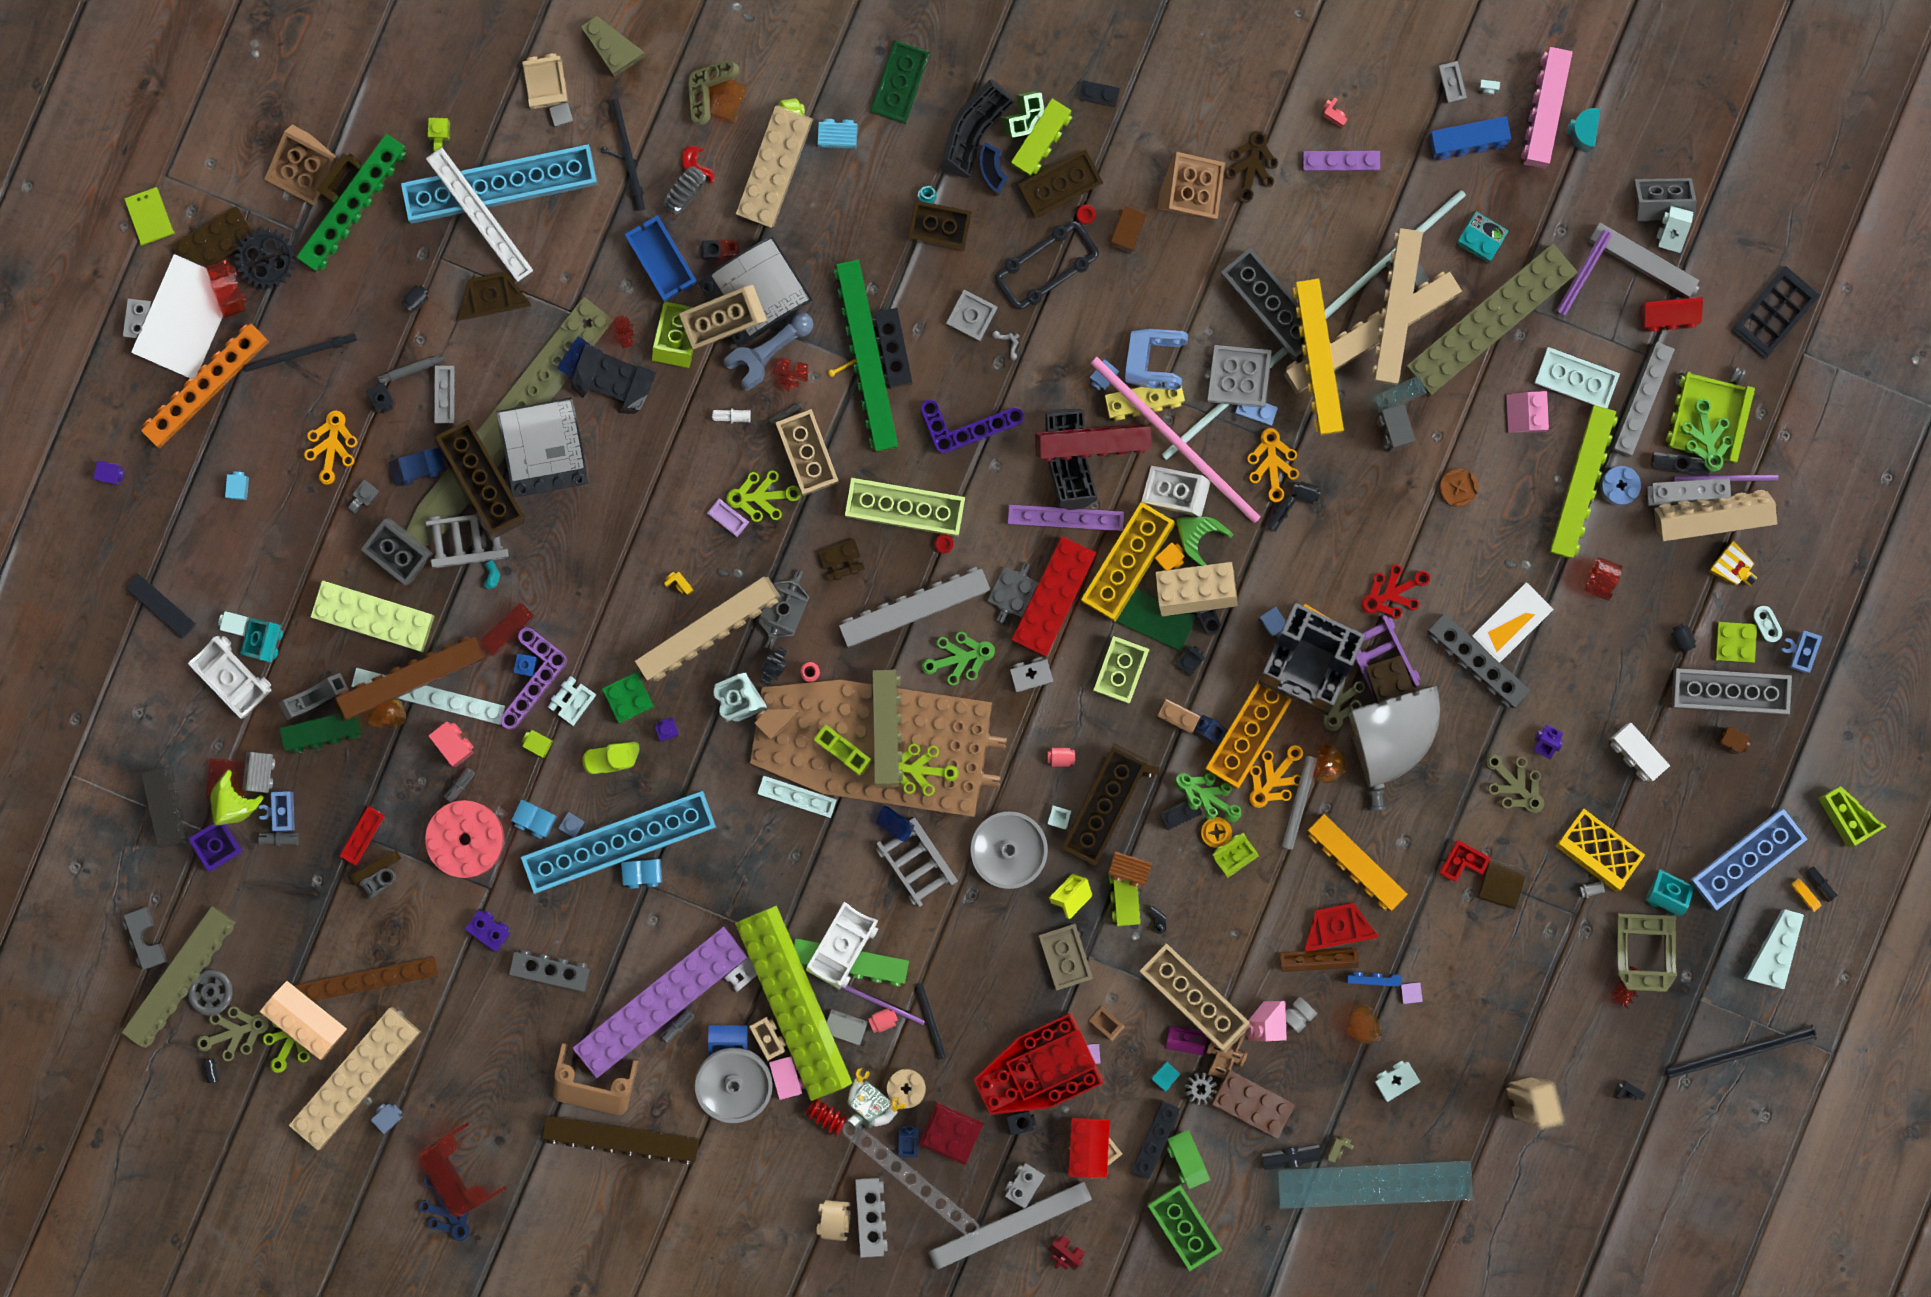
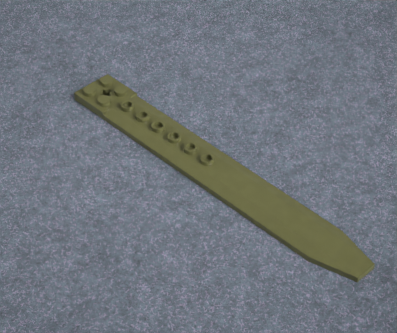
[407,297,614,547]

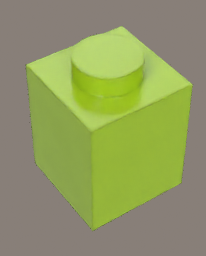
[522,730,553,758]

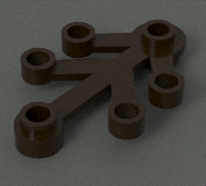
[1225,131,1278,203]

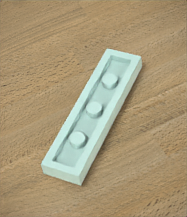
[758,776,837,818]

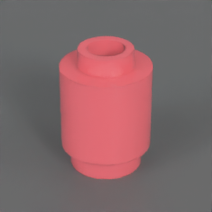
[800,662,820,682]
[1047,748,1075,767]
[868,1008,898,1033]

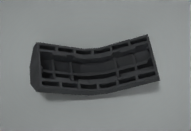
[940,79,1015,178]
[1045,408,1098,510]

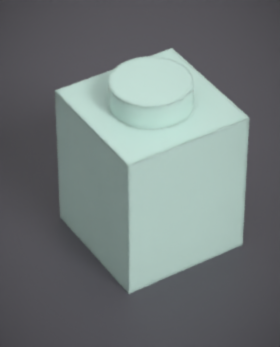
[218,611,250,637]

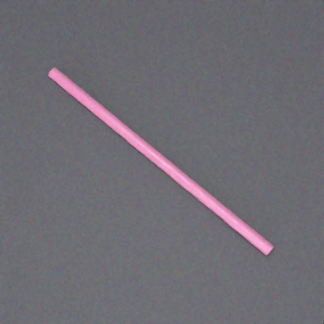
[1090,357,1261,523]

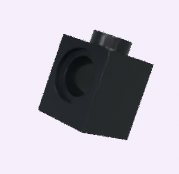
[1007,1111,1036,1136]

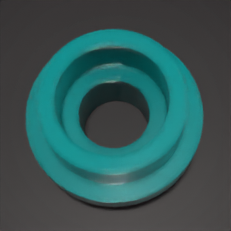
[918,186,937,203]

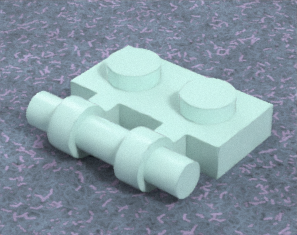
[548,676,596,726]

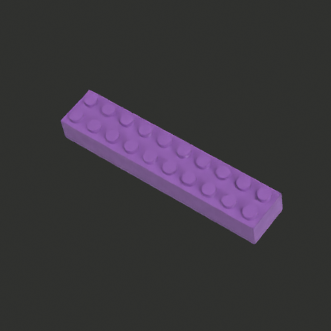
[573,927,748,1078]

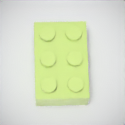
[1093,636,1149,704]

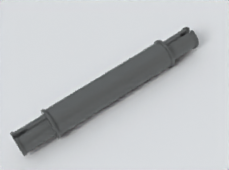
[378,353,445,383]

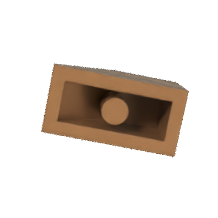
[755,709,800,740]

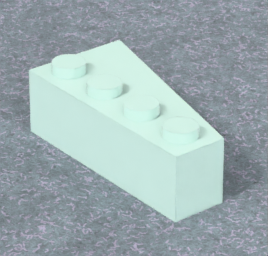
[1744,910,1804,989]

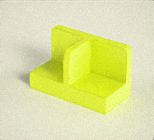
[1049,874,1092,919]

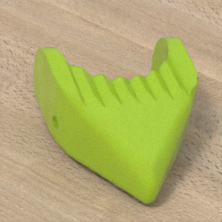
[583,742,639,774]
[210,769,264,825]

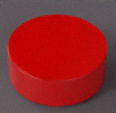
[1077,205,1096,225]
[935,534,954,554]

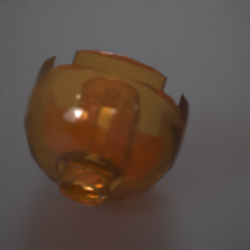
[367,698,406,728]
[1313,744,1347,783]
[1347,1004,1382,1044]

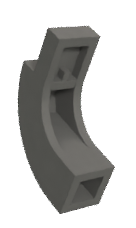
[279,673,349,720]

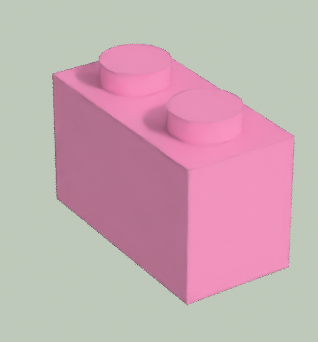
[769,1056,805,1100]

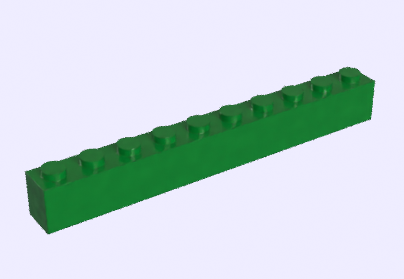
[834,260,898,453]

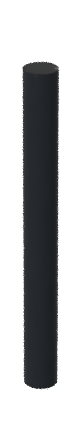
[916,984,946,1060]

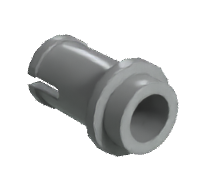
[1579,881,1605,899]

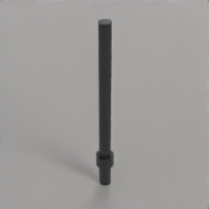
[611,98,645,211]
[245,334,357,372]

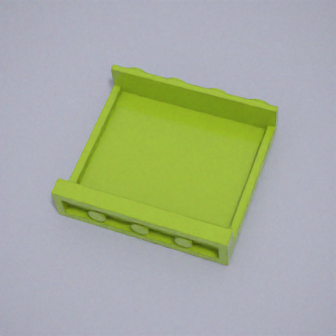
[1666,372,1755,464]

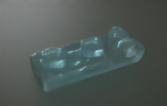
[1373,376,1427,413]

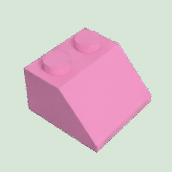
[1506,391,1549,433]
[1246,1001,1287,1041]

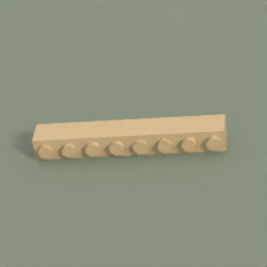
[1372,228,1423,385]

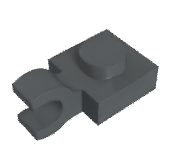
[348,480,379,514]

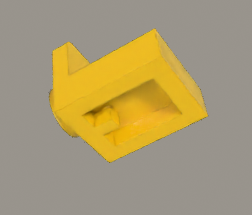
[664,572,694,595]

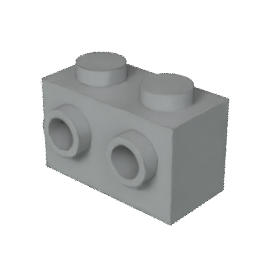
[123,299,152,340]
[1004,1163,1045,1208]

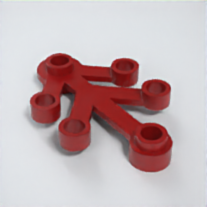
[1361,564,1430,619]

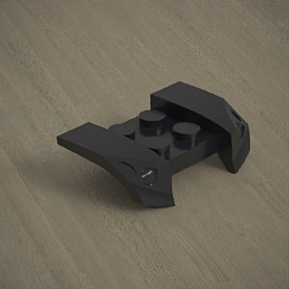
[571,344,656,414]

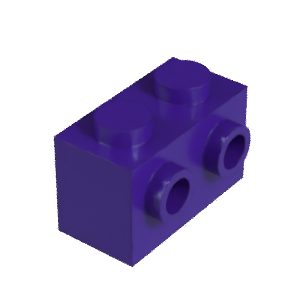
[465,910,511,952]

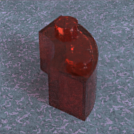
[206,260,247,318]

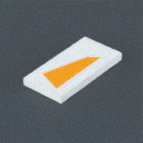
[1472,582,1554,662]

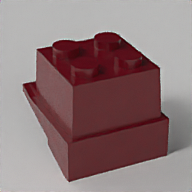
[918,1102,984,1165]

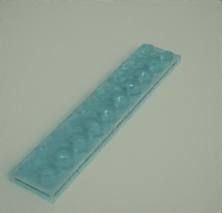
[1278,1161,1473,1209]

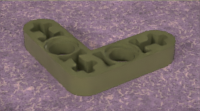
[689,60,739,125]

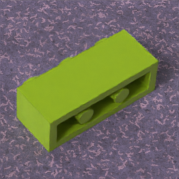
[1109,874,1140,926]

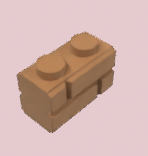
[1157,699,1200,734]

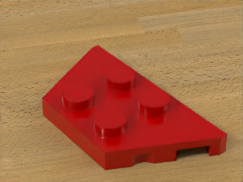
[1305,903,1378,951]

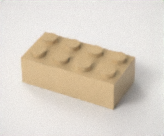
[679,285,767,349]
[776,409,839,496]
[1156,562,1238,616]

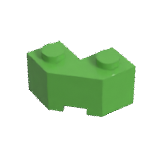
[1002,91,1044,138]

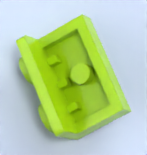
[1212,833,1259,878]

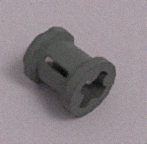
[1367,790,1386,811]

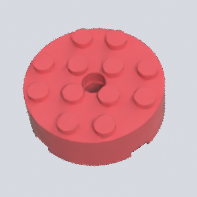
[425,801,505,878]

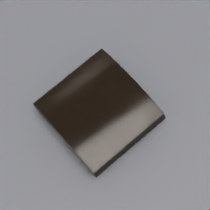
[1479,859,1527,909]

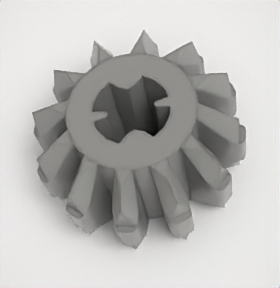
[1185,1073,1217,1105]

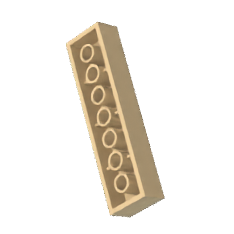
[635,577,781,681]
[289,1007,421,1150]

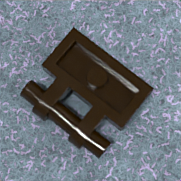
[818,539,865,582]

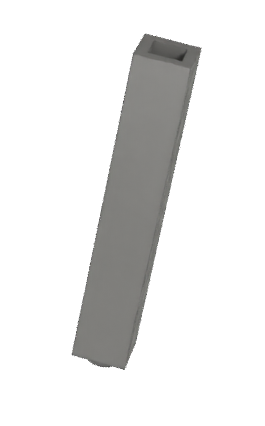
[1589,223,1700,299]

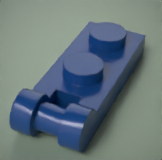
[1347,972,1402,986]

